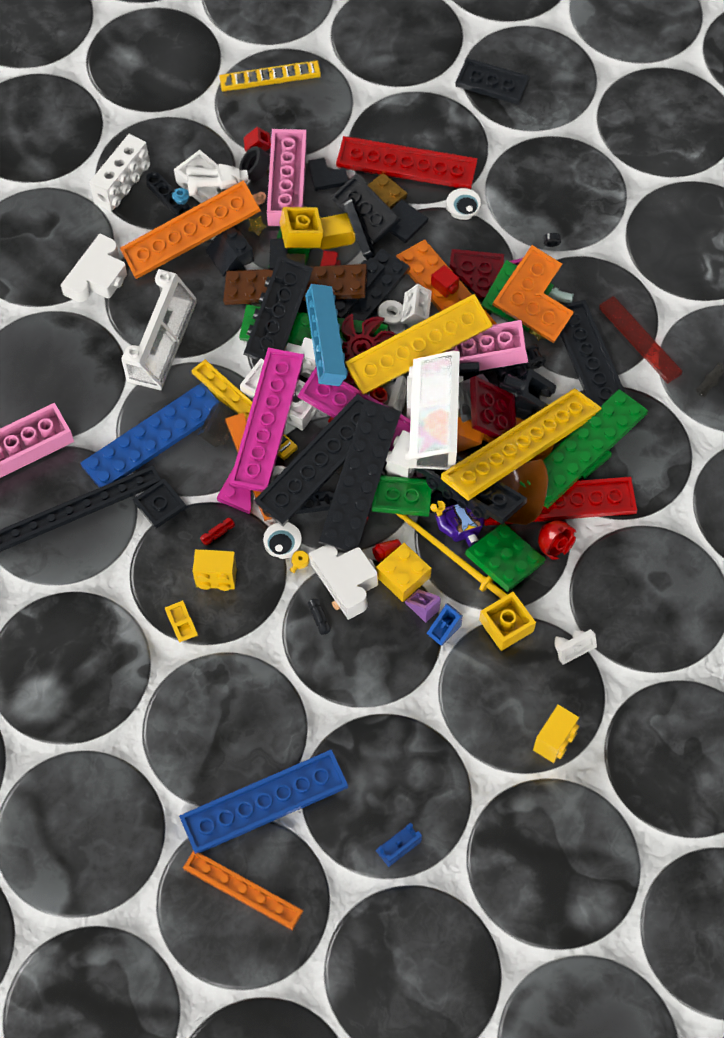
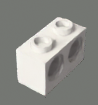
[401,284,432,327]

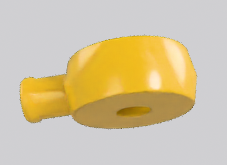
[290,551,310,573]

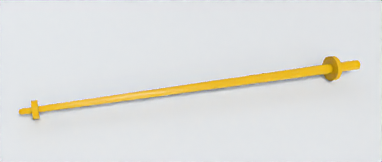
[340,465,508,599]

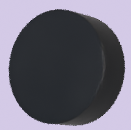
[543,233,561,247]

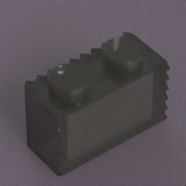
[198,402,238,447]

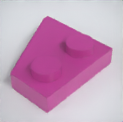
[217,467,251,514]

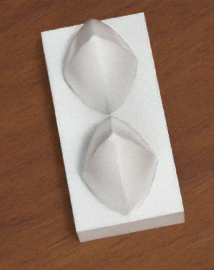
[382,376,407,413]
[554,629,597,665]

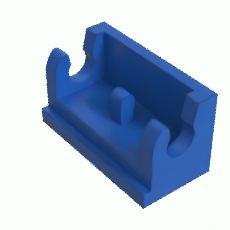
[376,823,422,867]

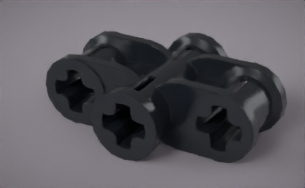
[493,344,546,382]

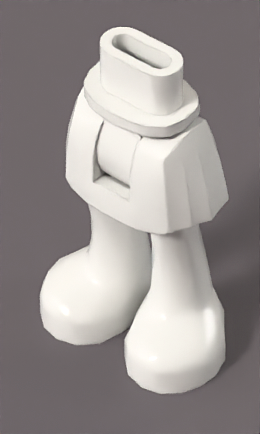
[187,164,248,196]

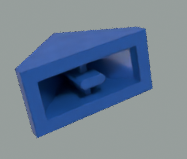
[427,603,463,646]

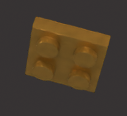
[368,173,407,209]

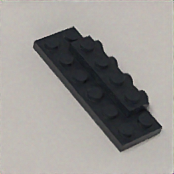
[335,248,410,321]
[243,255,313,360]
[413,442,527,524]

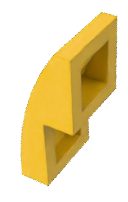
[165,601,198,643]

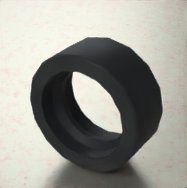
[239,146,270,182]

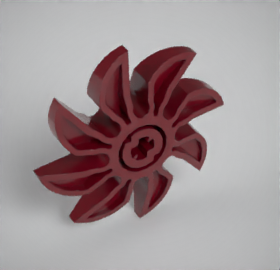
[342,314,397,386]

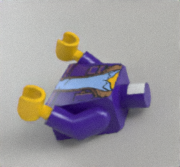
[430,501,485,547]

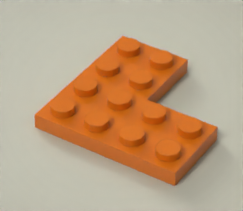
[492,245,574,343]

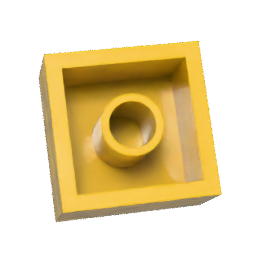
[279,207,323,248]
[376,543,431,602]
[193,549,237,591]
[479,592,536,651]
[533,705,580,763]

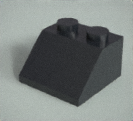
[206,225,254,276]

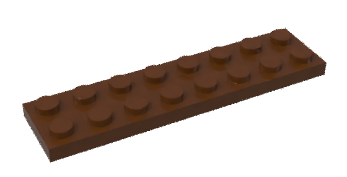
[223,264,368,305]

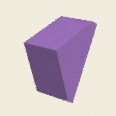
[405,589,441,623]

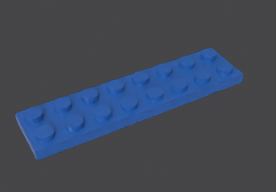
[80,383,224,488]
[179,750,348,854]

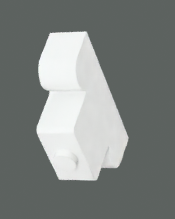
[61,234,127,302]
[309,545,378,620]

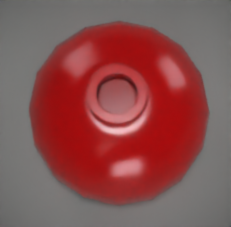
[538,520,576,560]

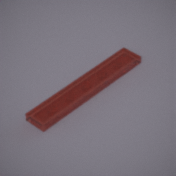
[599,296,683,384]

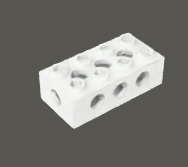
[89,134,150,212]
[174,150,227,203]
[240,359,319,431]

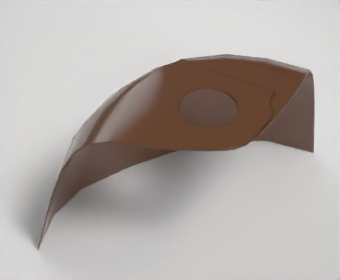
[499,459,549,525]

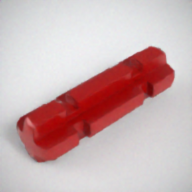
[200,518,235,545]

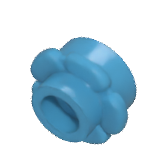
[172,188,189,204]

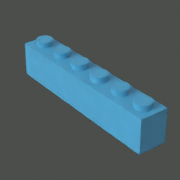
[305,284,347,386]

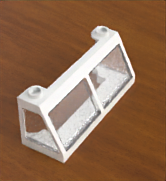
[121,269,197,391]
[405,351,460,470]

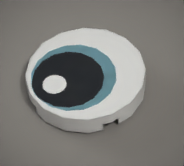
[446,188,481,220]
[263,522,302,559]

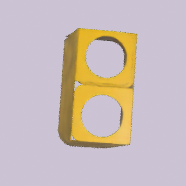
[320,213,355,250]

